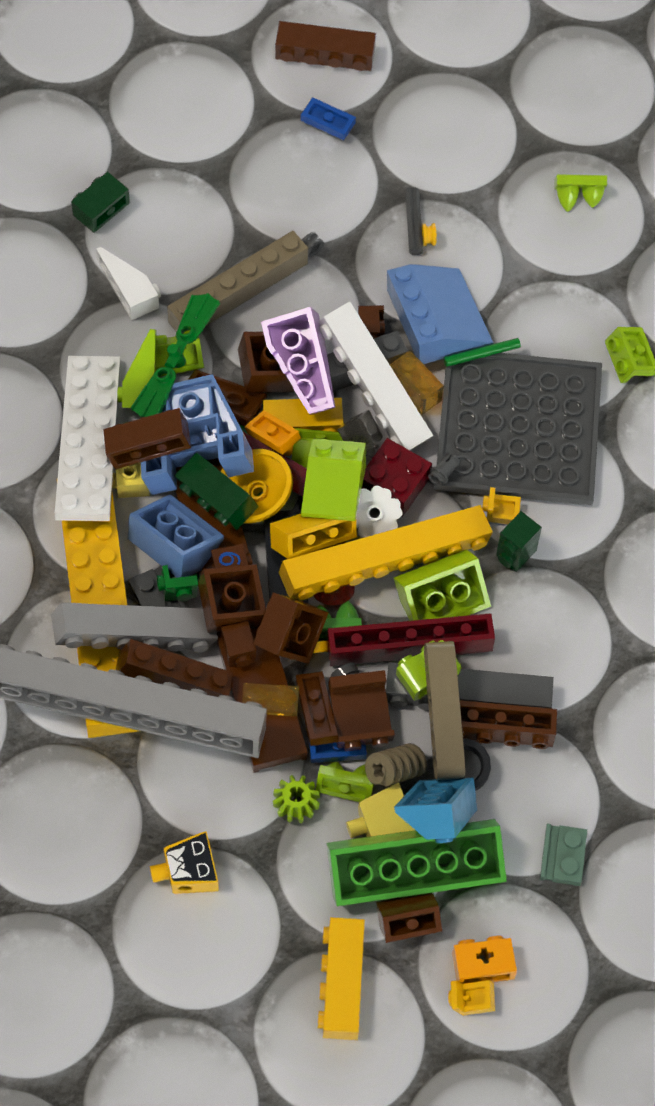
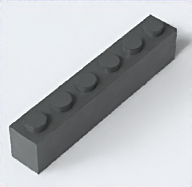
[386,662,554,710]

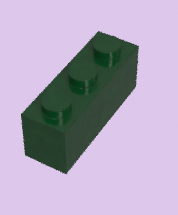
[175,452,259,530]

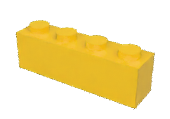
[317,917,365,1040]

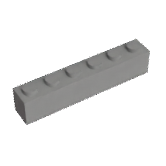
[51,603,218,652]

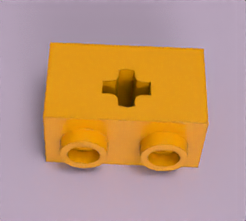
[452,936,517,984]

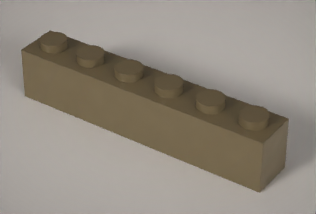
[167,230,308,332]

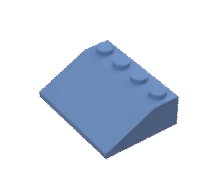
[387,264,493,365]

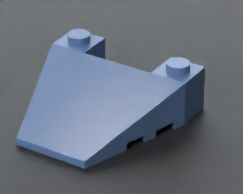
[141,374,254,495]

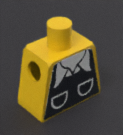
[149,831,219,894]

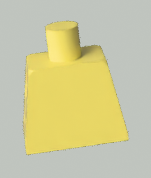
[346,783,415,838]

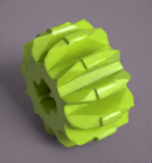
[273,775,320,823]

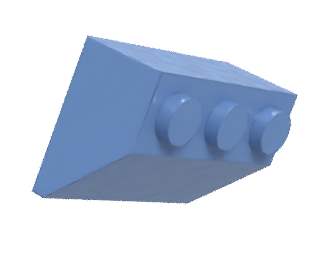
[127,494,224,578]

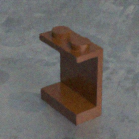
[328,670,395,751]

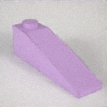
[261,307,335,415]

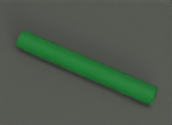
[444,338,521,367]

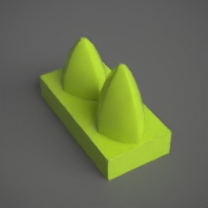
[554,174,607,212]
[315,761,374,802]

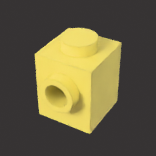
[112,462,150,498]

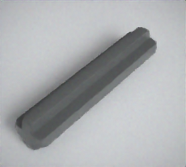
[405,187,423,255]

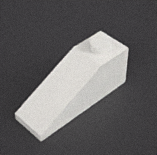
[96,247,161,320]

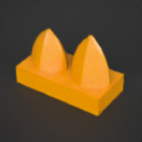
[245,410,301,457]

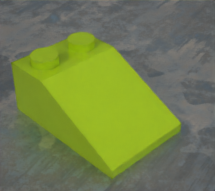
[301,439,366,521]

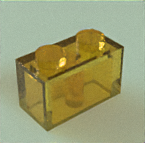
[390,350,444,415]

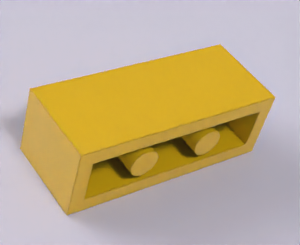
[263,397,343,433]
[270,514,357,559]

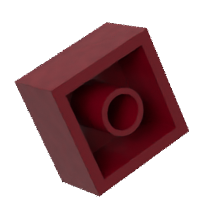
[362,438,432,517]

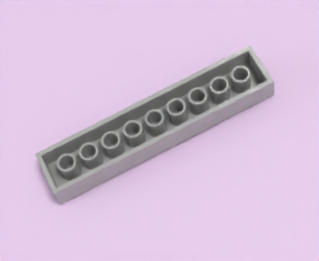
[0,644,267,758]

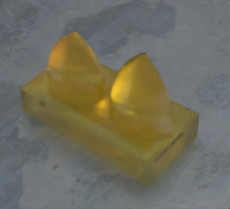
[242,683,299,716]

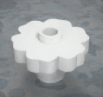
[356,486,402,538]

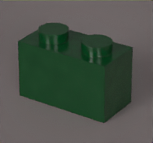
[71,171,130,233]
[496,511,542,572]

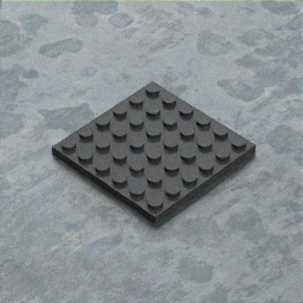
[434,353,602,505]

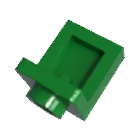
[157,565,198,602]

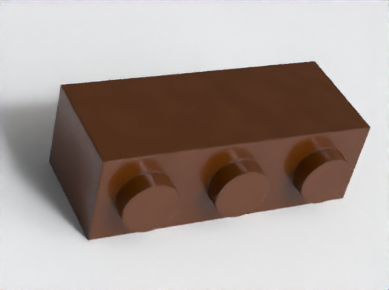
[103,408,191,469]

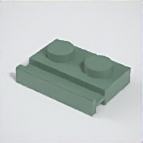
[540,823,588,886]

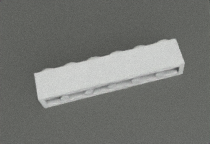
[319,301,433,451]

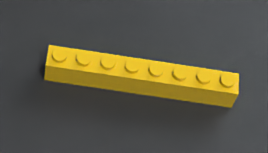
[279,505,493,600]

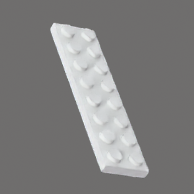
[55,356,120,521]

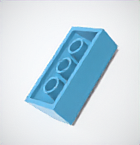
[394,777,477,843]

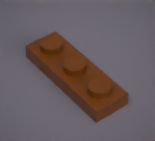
[296,671,338,746]

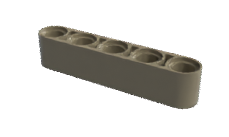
[424,641,465,781]

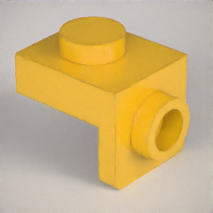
[482,487,521,524]
[448,980,495,1016]

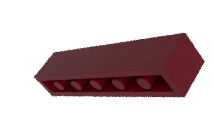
[327,613,495,667]

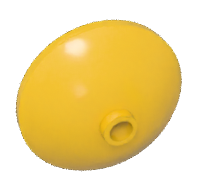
[221,449,293,524]

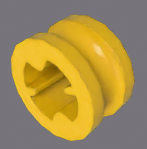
[422,223,437,246]

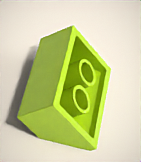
[393,549,491,621]

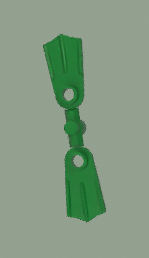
[131,293,220,418]

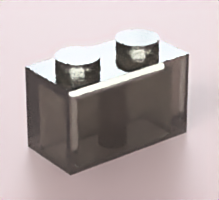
[337,409,383,456]

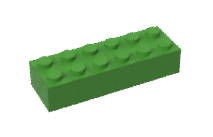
[326,819,507,906]

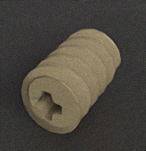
[365,743,427,787]

